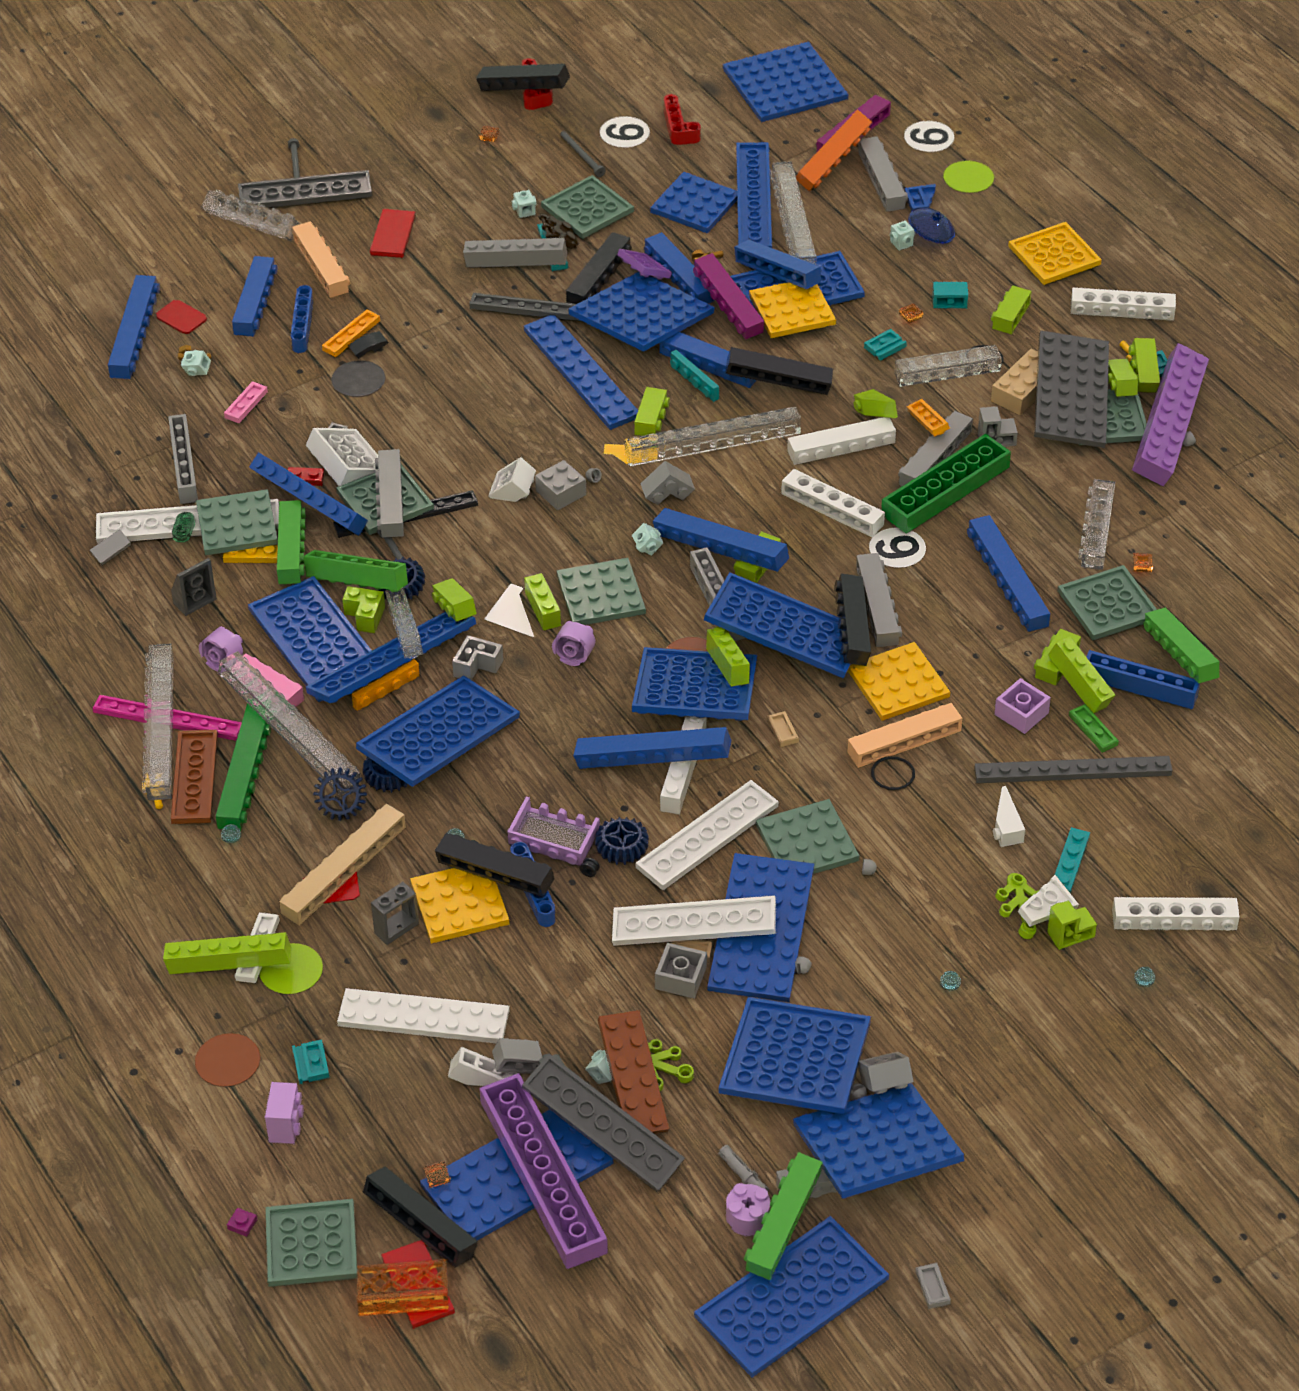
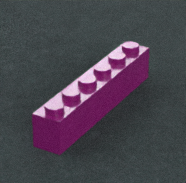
[816,95,891,153]
[693,253,764,340]

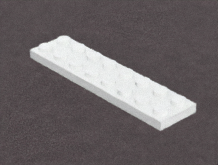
[636,780,779,890]
[612,896,776,946]
[337,988,510,1043]

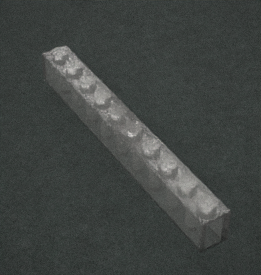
[770,161,817,265]
[625,406,801,466]
[142,643,174,801]
[218,651,360,796]

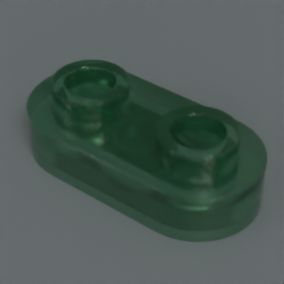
[172,512,195,542]

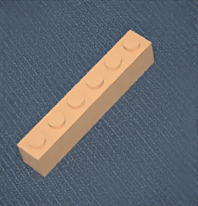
[292,221,350,298]
[847,703,962,768]

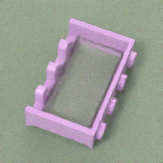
[507,797,600,866]

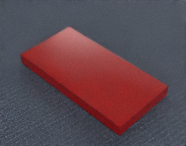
[370,209,416,258]
[381,1240,455,1329]

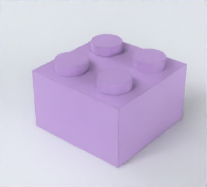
[995,678,1051,734]
[265,1082,304,1144]

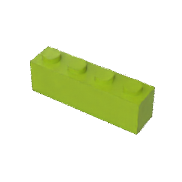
[706,627,750,686]
[1048,636,1115,713]

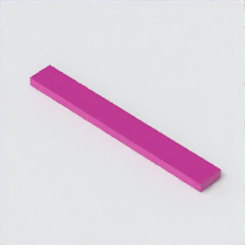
[93,695,242,741]

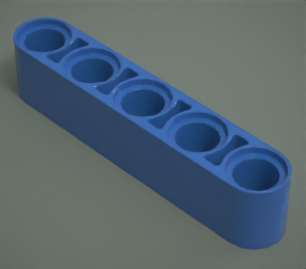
[291,285,313,353]
[510,842,556,927]

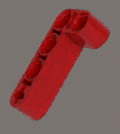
[522,58,553,110]
[664,94,701,145]

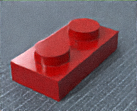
[288,467,325,486]

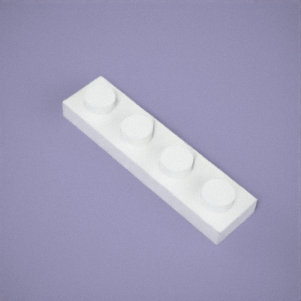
[235,913,280,983]

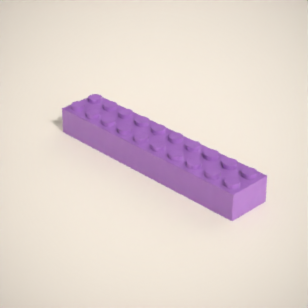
[1132,343,1209,486]
[480,1073,608,1269]

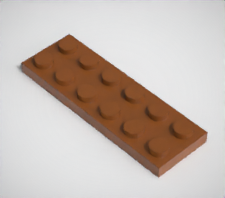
[171,730,218,824]
[597,1010,669,1134]

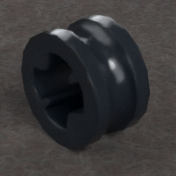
[579,858,600,877]

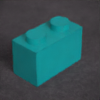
[932,282,968,308]

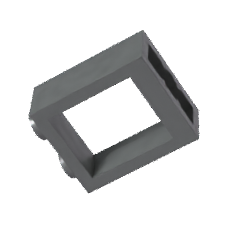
[371,882,419,945]

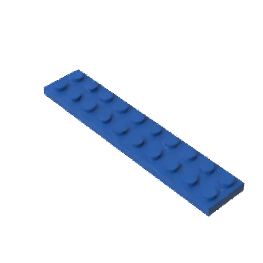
[736,142,772,248]
[524,315,638,430]
[306,611,476,703]

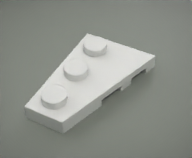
[1018,875,1079,926]

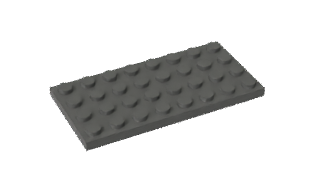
[1034,330,1109,448]

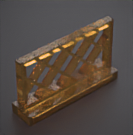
[357,1259,449,1316]

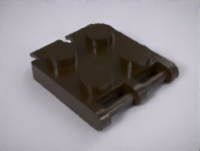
[538,214,579,249]

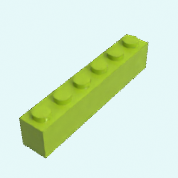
[163,932,292,974]

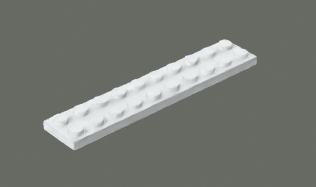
[96,499,279,544]

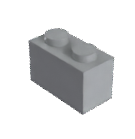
[492,1038,542,1074]

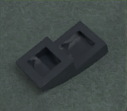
[348,331,389,359]

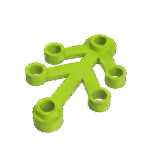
[995,873,1040,939]
[648,1039,694,1091]

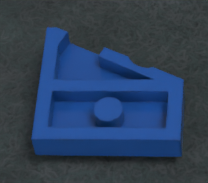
[904,184,936,214]

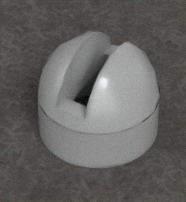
[1182,431,1196,447]
[586,468,601,483]
[862,859,877,875]
[795,956,812,974]
[850,1083,867,1101]

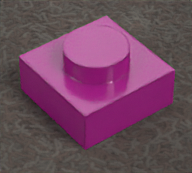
[227,1208,257,1237]

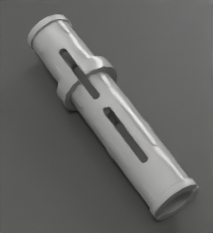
[718,1145,769,1191]

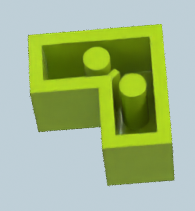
[342,586,385,633]
[1047,900,1097,950]

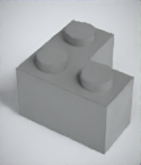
[978,406,1018,447]
[640,461,695,505]
[452,635,503,680]

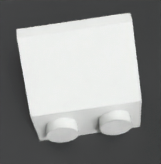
[488,457,536,502]

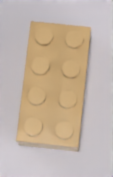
[991,348,1038,415]

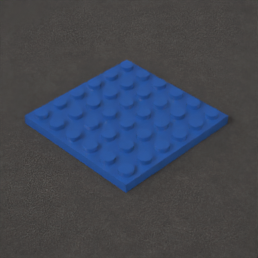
[723,42,848,122]
[569,271,714,352]
[632,647,757,721]
[719,997,871,1114]
[793,1083,964,1199]

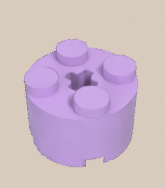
[552,621,595,666]
[199,626,243,672]
[726,1183,770,1236]

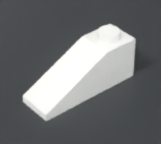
[993,786,1025,847]
[448,1047,518,1086]

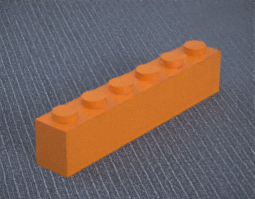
[795,109,872,191]

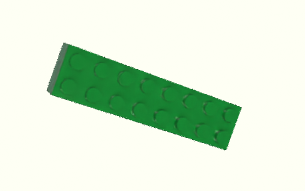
[881,433,1011,534]

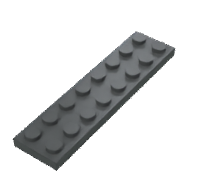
[238,170,372,210]
[522,1054,685,1193]

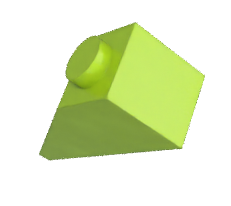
[853,389,898,418]

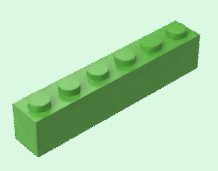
[277,500,306,584]
[304,550,408,592]
[1144,607,1219,683]
[744,1152,823,1280]

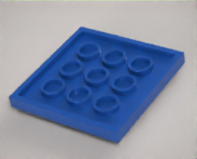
[650,172,737,233]

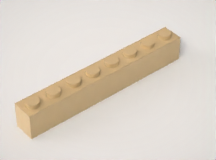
[279,804,406,926]

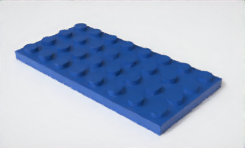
[730,251,865,308]
[704,572,851,678]
[248,576,372,702]
[356,675,520,787]
[708,853,814,1002]
[420,1109,614,1241]
[694,1216,889,1378]

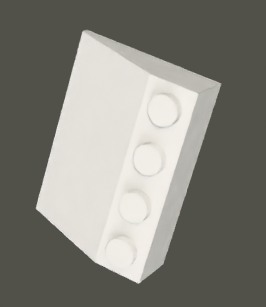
[306,428,379,486]

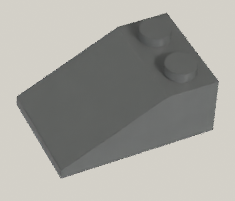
[171,558,217,616]

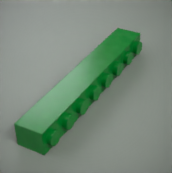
[216,700,275,831]

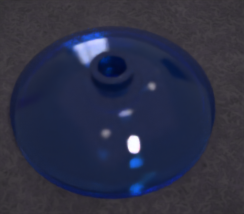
[908,208,955,243]

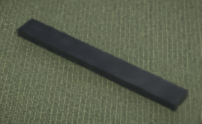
[333,490,478,538]

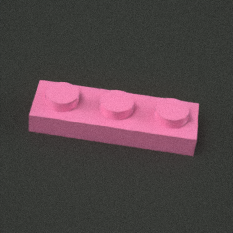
[224,382,268,423]

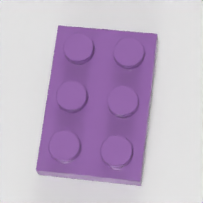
[617,249,672,279]

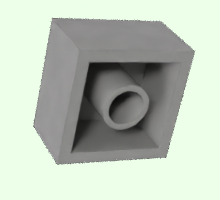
[535,460,586,511]
[655,943,707,999]
[858,1052,913,1094]

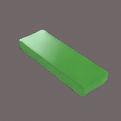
[1069,704,1119,753]

